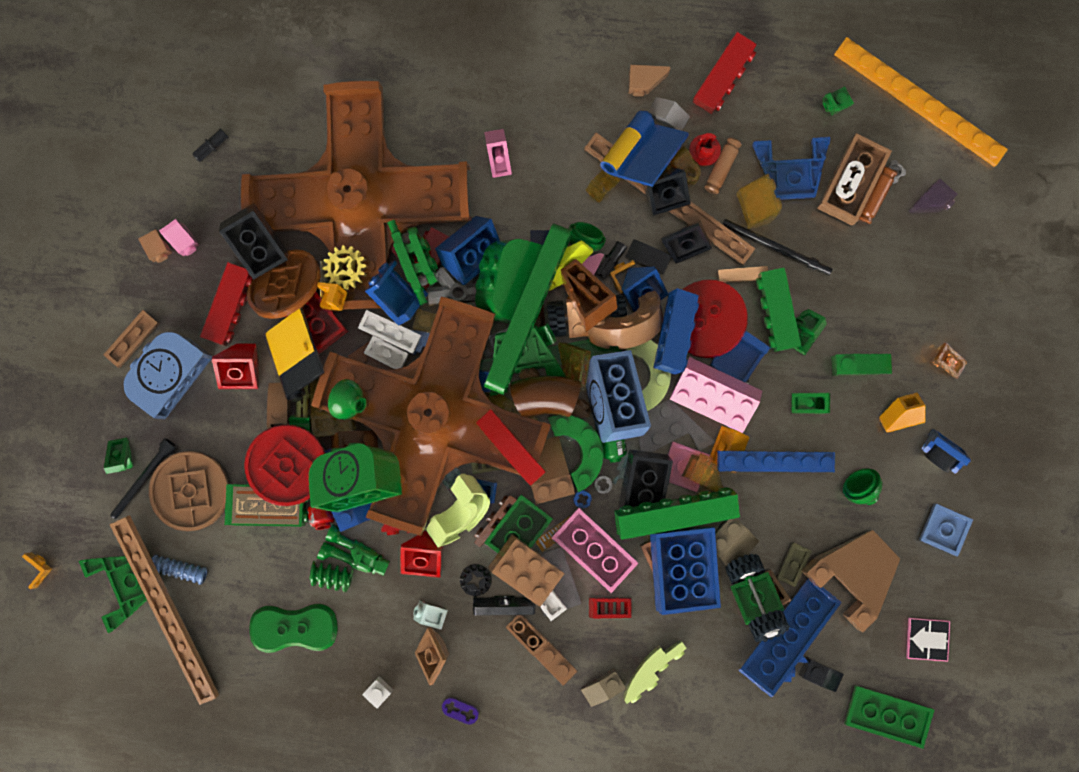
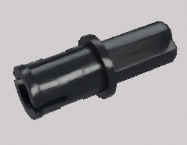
[193,128,229,162]
[596,241,627,279]

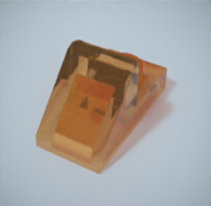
[930,343,967,379]

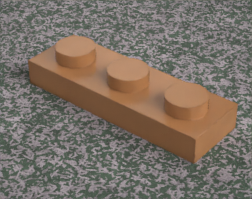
[103,310,160,368]

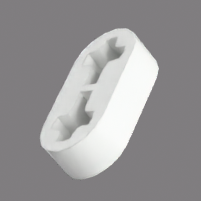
[836,161,865,199]

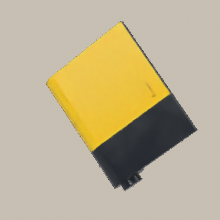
[265,308,324,402]

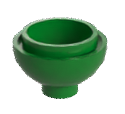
[568,222,606,253]
[328,379,367,420]
[843,468,883,505]

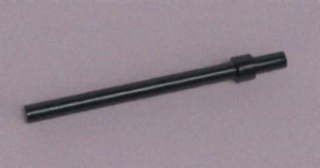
[723,219,833,276]

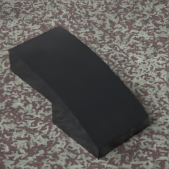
[625,239,672,274]

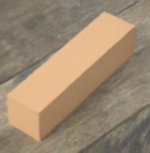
[717,266,768,283]

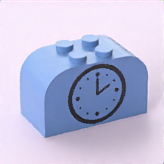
[124,332,212,419]
[585,350,651,443]

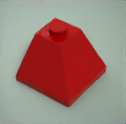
[212,343,259,389]
[401,531,444,578]

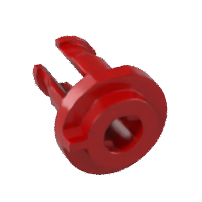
[689,133,721,166]

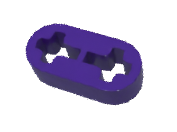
[442,697,479,725]

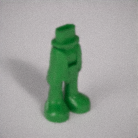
[317,524,390,576]

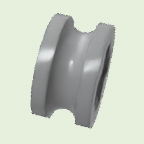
[594,476,612,494]

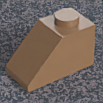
[628,65,670,97]

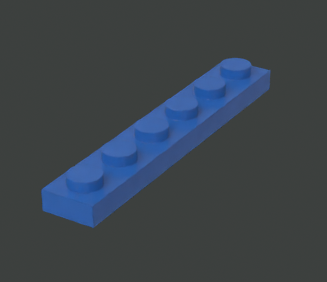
[717,451,835,472]

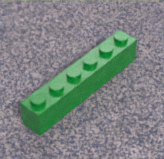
[614,487,740,540]

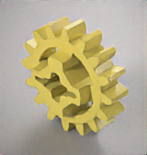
[322,245,368,290]

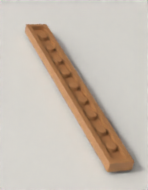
[584,133,755,265]
[110,515,219,705]

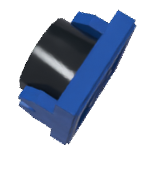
[921,429,971,474]

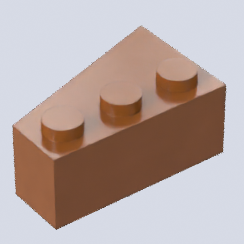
[561,259,617,332]

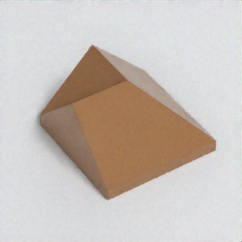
[415,627,450,685]

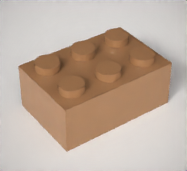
[488,534,564,607]

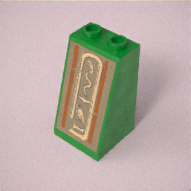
[224,484,309,527]

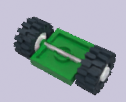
[725,554,790,642]

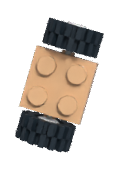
[547,294,628,338]

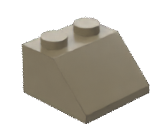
[715,518,759,565]

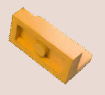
[708,426,749,473]

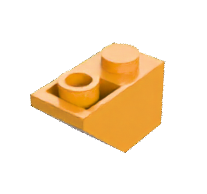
[879,392,925,433]

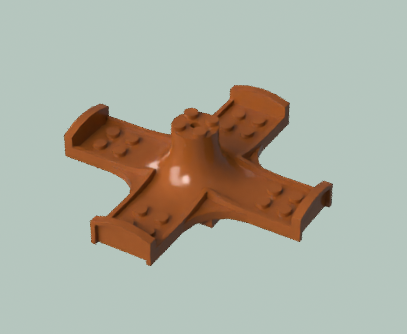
[241,81,472,313]
[311,296,551,536]

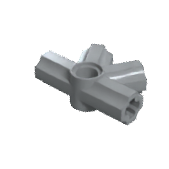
[427,267,476,306]

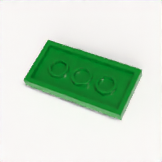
[844,685,934,749]

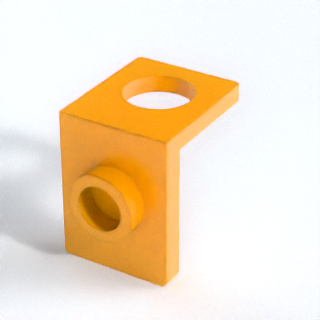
[609,260,635,295]
[22,552,52,589]

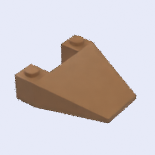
[801,530,900,632]

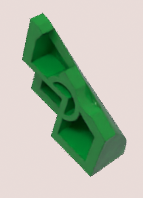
[793,309,827,355]

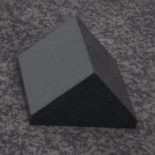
[661,220,712,264]

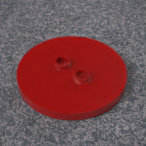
[682,280,748,358]
[244,424,325,506]

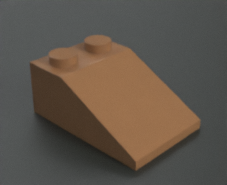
[531,436,575,505]

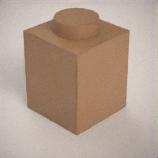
[138,229,172,263]

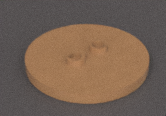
[149,451,230,531]

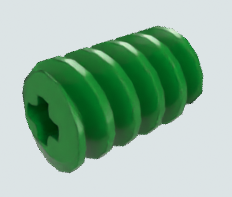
[309,560,354,592]

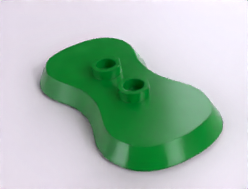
[249,604,338,653]

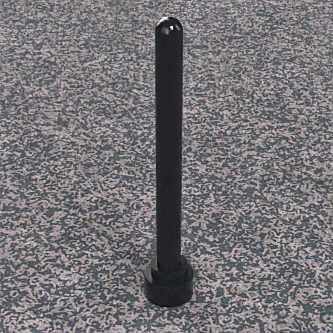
[110,438,177,519]

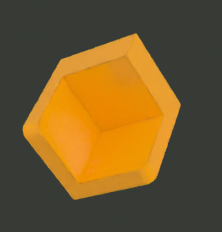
[317,282,347,311]

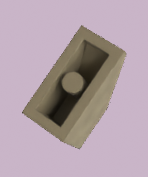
[581,668,626,707]

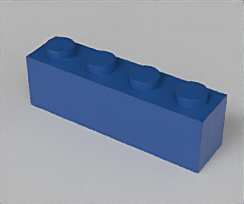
[653,288,699,375]

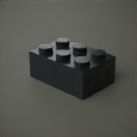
[219,203,288,280]
[618,449,673,509]

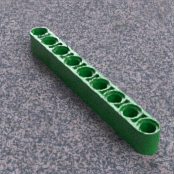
[484,223,573,395]

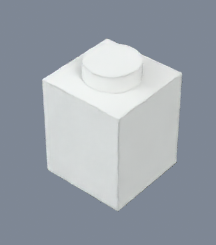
[362,676,394,708]

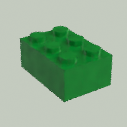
[484,494,553,553]

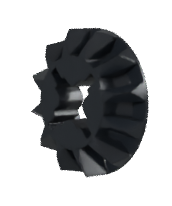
[460,564,492,597]

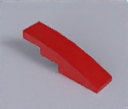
[476,409,546,486]

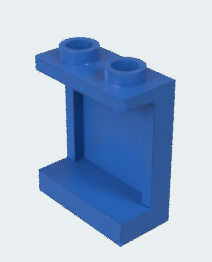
[365,260,428,326]
[709,331,771,383]

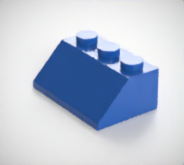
[435,216,500,285]

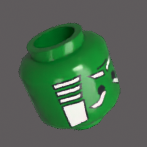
[601,439,627,463]

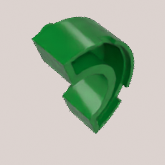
[546,414,603,493]

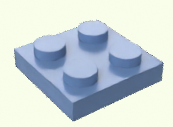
[919,503,973,557]

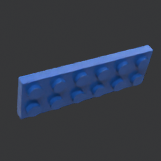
[738,578,842,697]

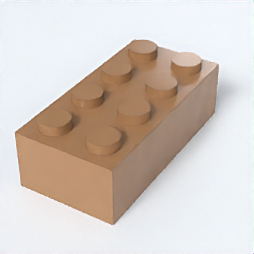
[817,133,892,226]

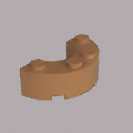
[588,290,663,349]

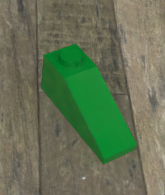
[831,354,892,376]

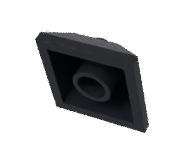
[643,167,691,216]

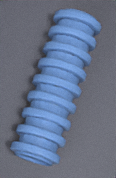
[152,554,207,585]

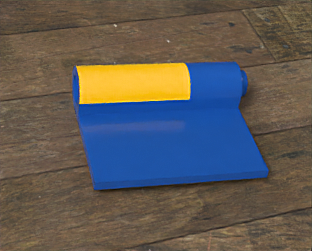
[600,111,689,187]

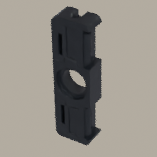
[473,596,536,615]

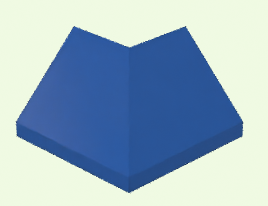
[621,267,668,312]

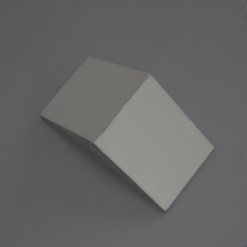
[648,97,690,131]

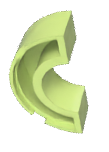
[625,340,671,411]
[426,473,490,547]

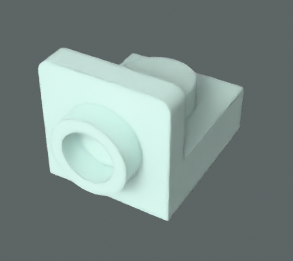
[413,601,448,629]

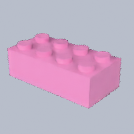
[670,357,762,433]
[551,507,639,593]

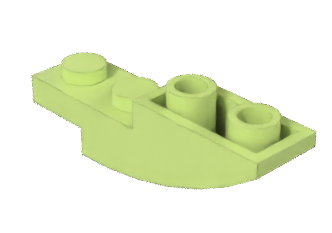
[623,640,687,704]

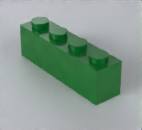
[756,267,801,352]

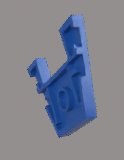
[752,137,830,200]

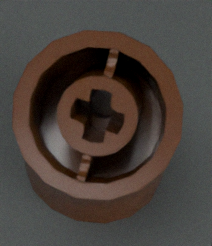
[510,376,581,418]

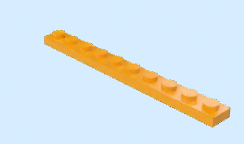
[834,37,1008,167]

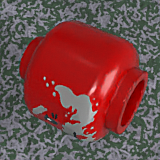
[307,506,335,530]

